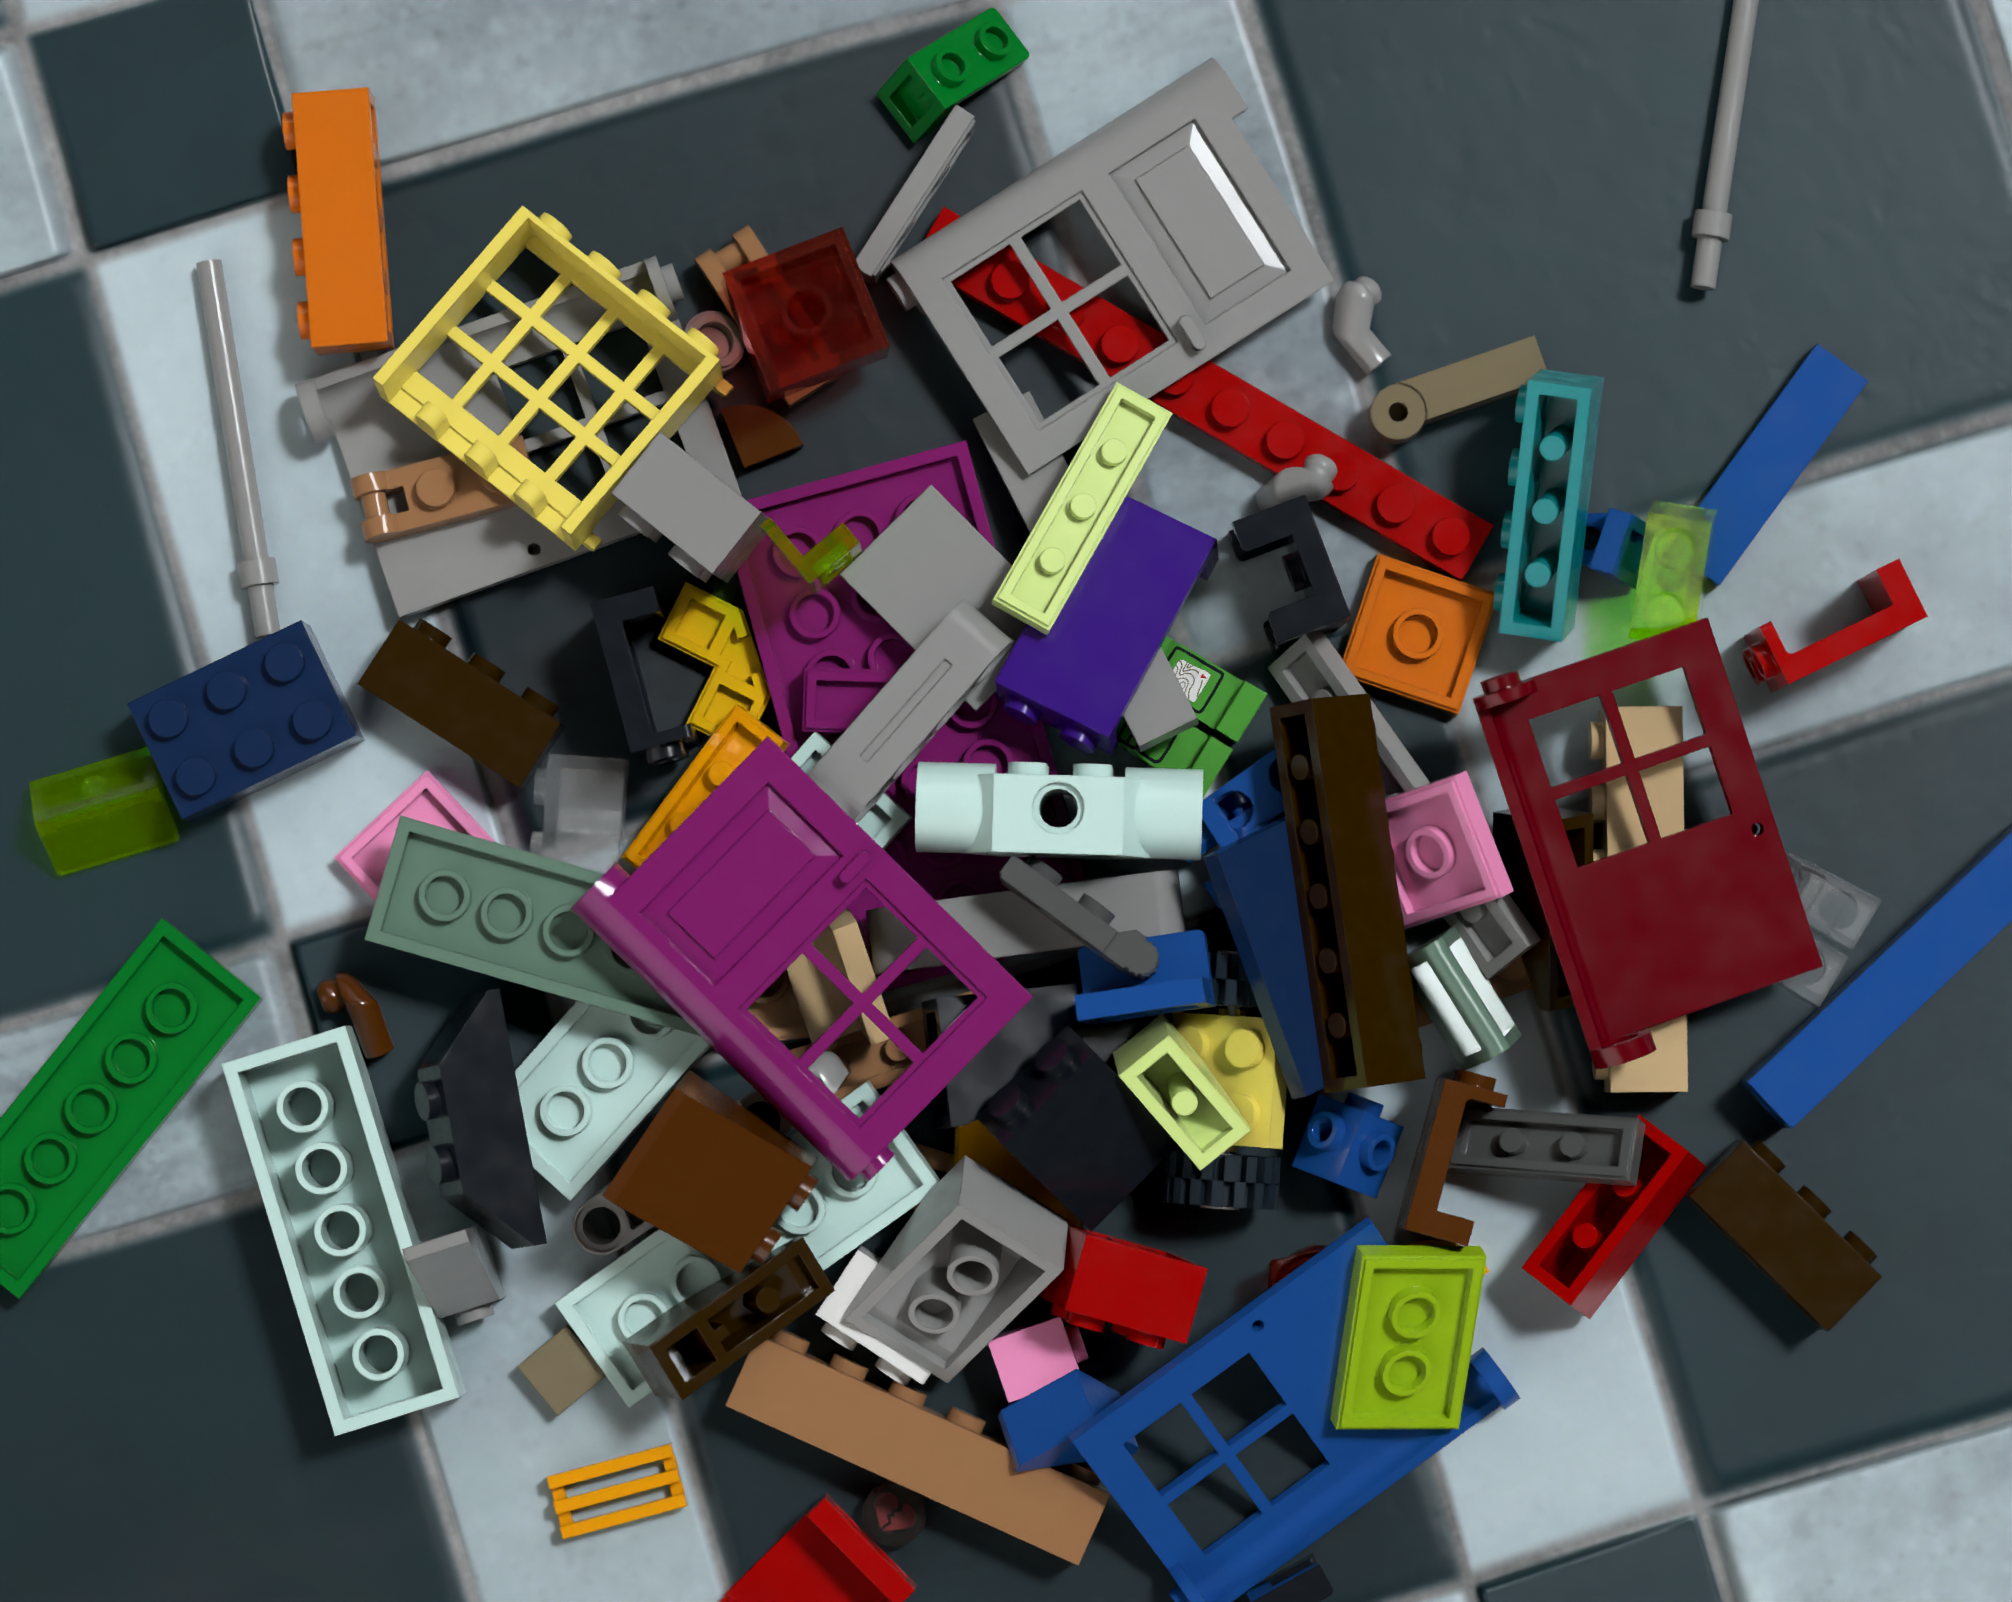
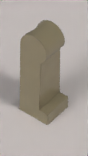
[1369,335,1547,444]

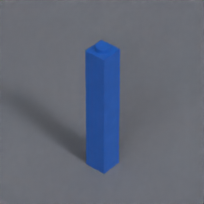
[1739,824,2012,1129]

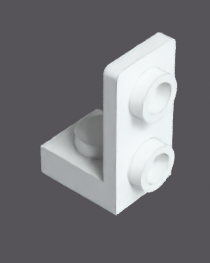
[815,1245,931,1386]

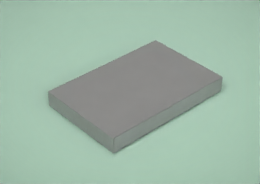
[840,485,1026,712]

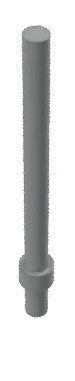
[1690,0,1759,291]
[196,259,280,638]

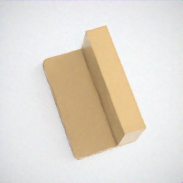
[786,908,890,1046]

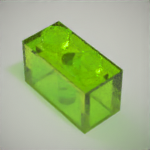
[1628,500,1718,640]

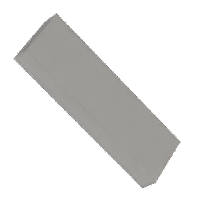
[852,105,976,285]

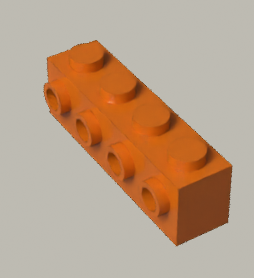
[282,87,395,355]

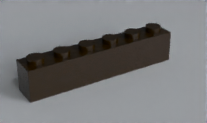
[1269,693,1426,1093]

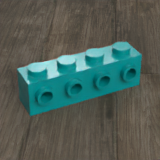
[1493,369,1604,642]

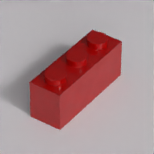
[1522,1114,1706,1319]

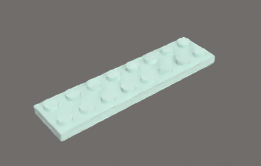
[515,732,913,1201]

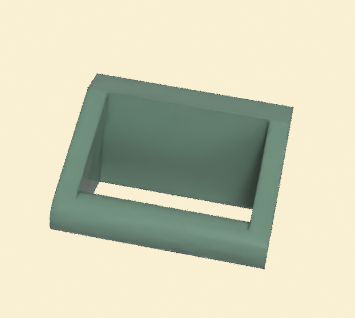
[1408,926,1522,1070]

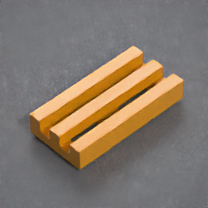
[546,1442,688,1539]

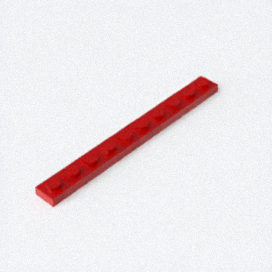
[925,207,1494,581]

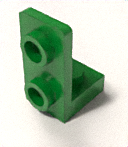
[876,8,1029,143]

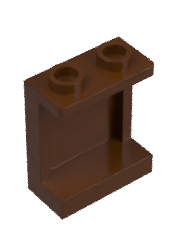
[1396,1069,1508,1246]

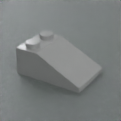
[844,1155,1069,1383]

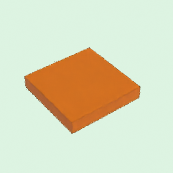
[1342,554,1494,715]

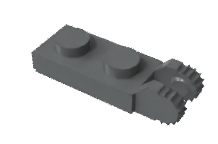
[999,854,1160,981]

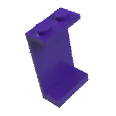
[995,496,1219,756]

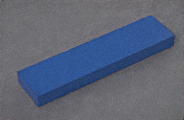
[1666,344,1868,587]

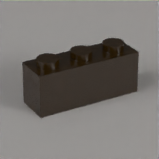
[357,618,566,791]
[1685,1140,1882,1332]

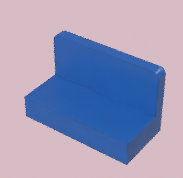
[1074,930,1216,1025]

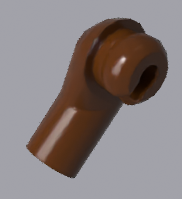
[317,972,395,1058]

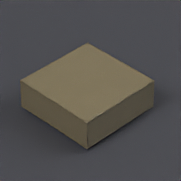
[517,1325,606,1416]

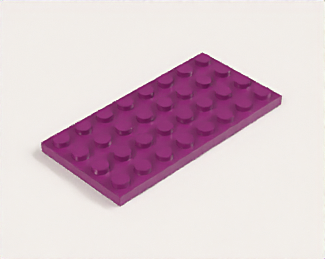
[737,440,1086,993]

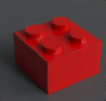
[1038,1224,1208,1350]

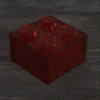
[721,227,890,403]

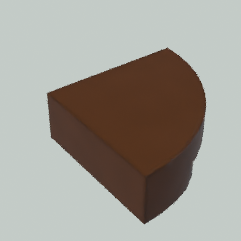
[721,405,804,470]

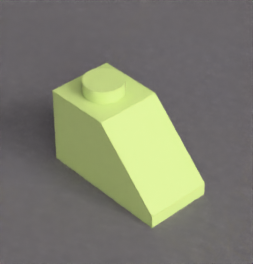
[1113,1014,1251,1171]

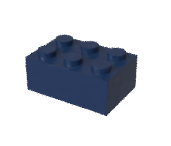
[127,620,365,823]

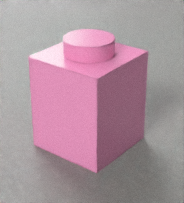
[988,1315,1089,1403]

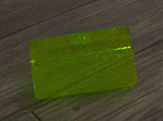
[760,517,863,595]
[29,747,179,876]

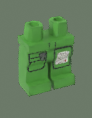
[1116,636,1268,797]

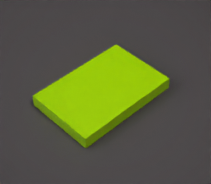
[1330,1245,1487,1429]

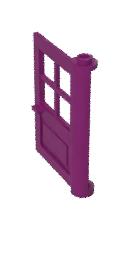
[571,736,1033,1181]

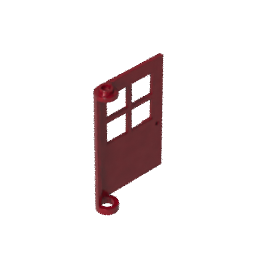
[1472,617,1823,1069]

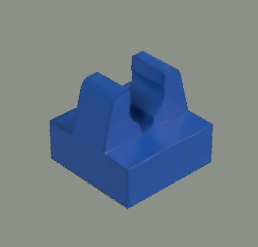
[1582,508,1657,589]

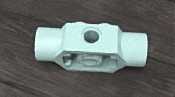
[915,762,1204,860]

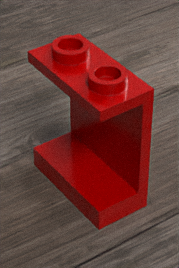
[717,1493,916,1602]

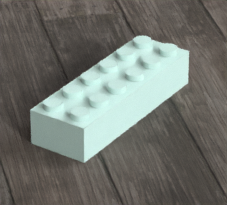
[222,1026,466,1436]

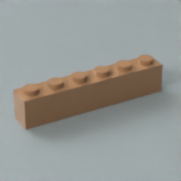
[725,1329,1110,1566]

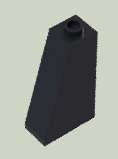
[921,983,1173,1130]

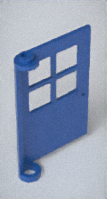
[1068,1217,1521,1602]

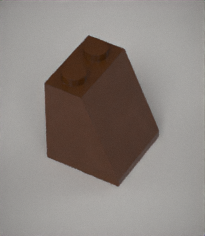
[602,1070,819,1273]

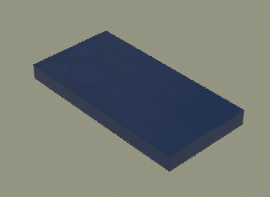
[1203,816,1324,1099]

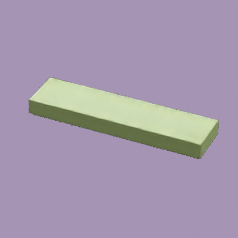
[991,382,1173,636]

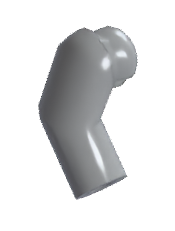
[1332,276,1391,375]
[1256,454,1338,511]

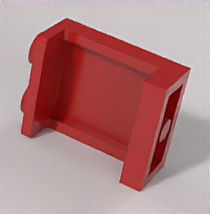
[1741,559,1928,693]

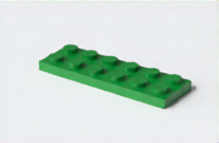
[0,918,264,1299]

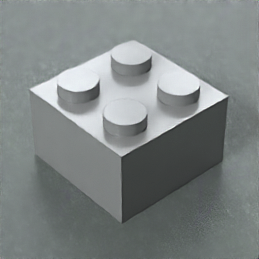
[611,432,775,583]

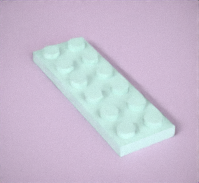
[555,1080,940,1408]

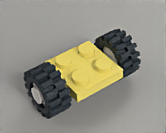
[1162,950,1287,1210]

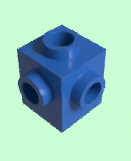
[1292,1092,1404,1199]

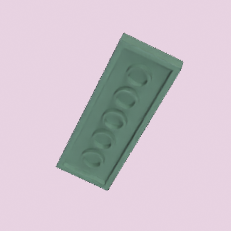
[364,815,750,1036]

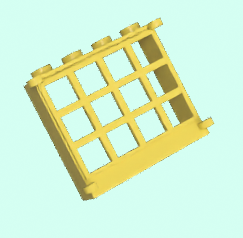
[373,205,734,552]

